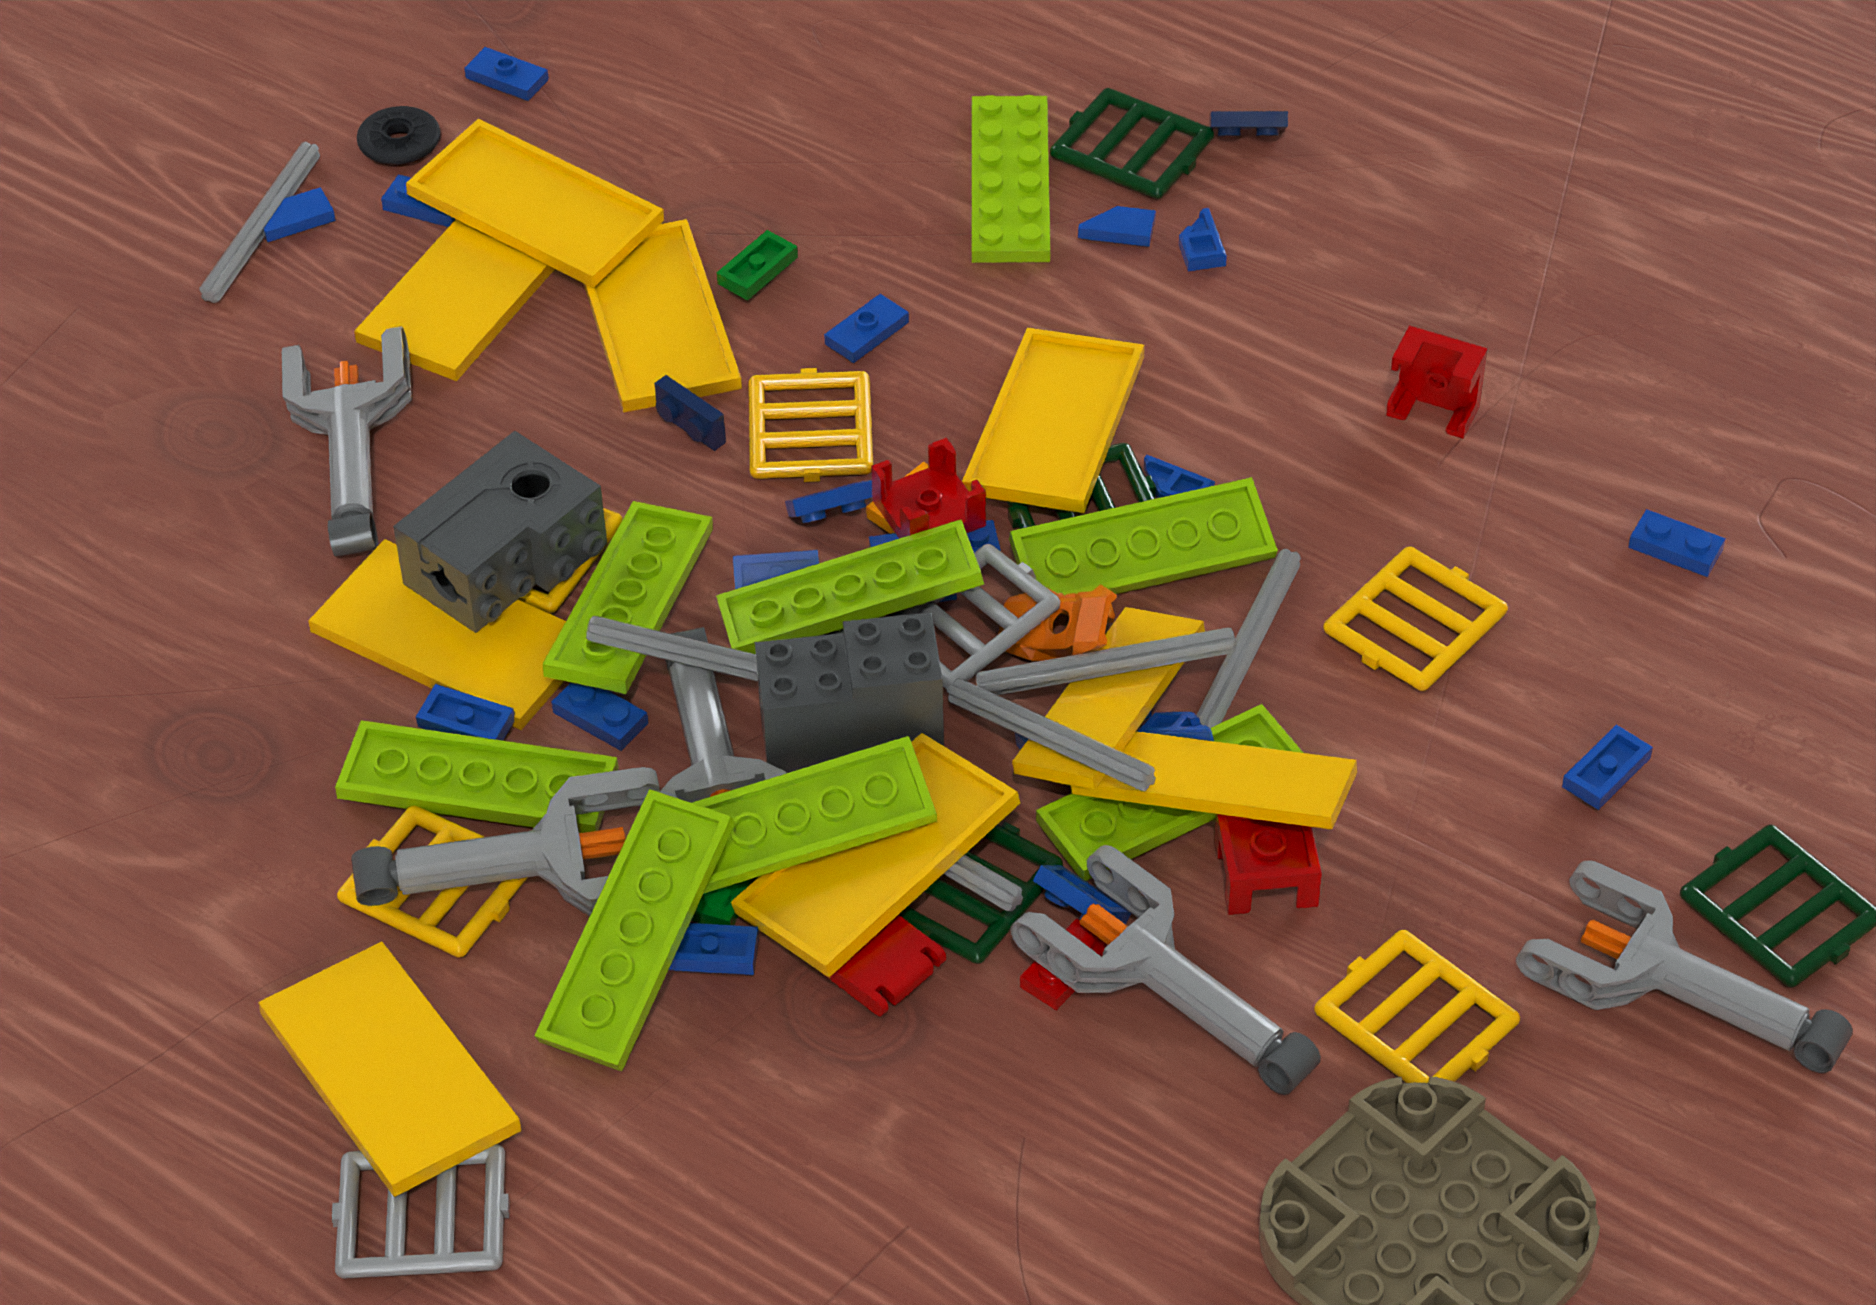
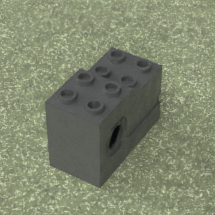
[393,431,607,633]
[755,612,944,773]

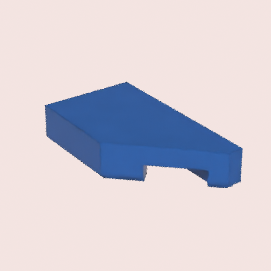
[264,187,336,242]
[1078,206,1156,247]
[1179,208,1227,272]
[1144,455,1215,498]
[1138,712,1214,741]

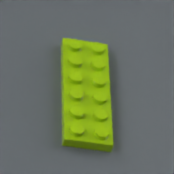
[972,95,1050,263]
[1009,477,1278,595]
[543,501,713,694]
[716,520,984,654]
[1036,704,1303,881]
[335,720,619,833]
[692,736,937,894]
[534,789,735,1071]

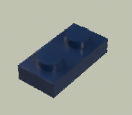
[1209,111,1288,136]
[654,375,726,451]

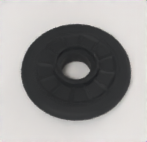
[357,106,440,164]

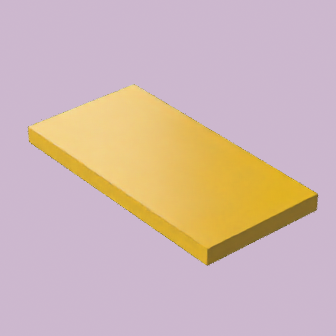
[406,119,664,288]
[354,219,555,381]
[583,219,742,413]
[962,328,1144,513]
[308,539,566,730]
[731,733,1021,977]
[258,941,521,1197]

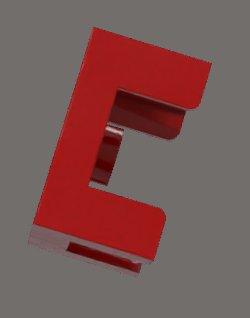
[1386,325,1488,439]
[871,437,986,538]
[1214,814,1322,915]

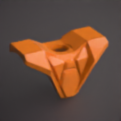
[998,584,1117,661]

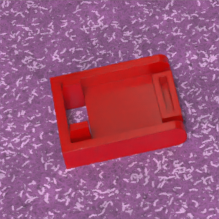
[815,915,947,1017]

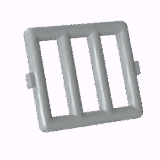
[894,544,1061,690]
[332,1144,510,1279]

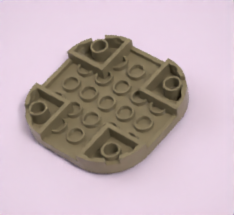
[1259,1076,1600,1305]

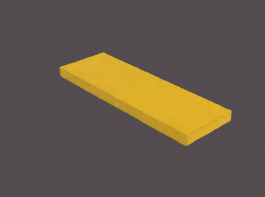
[1012,607,1205,790]
[1071,731,1357,829]

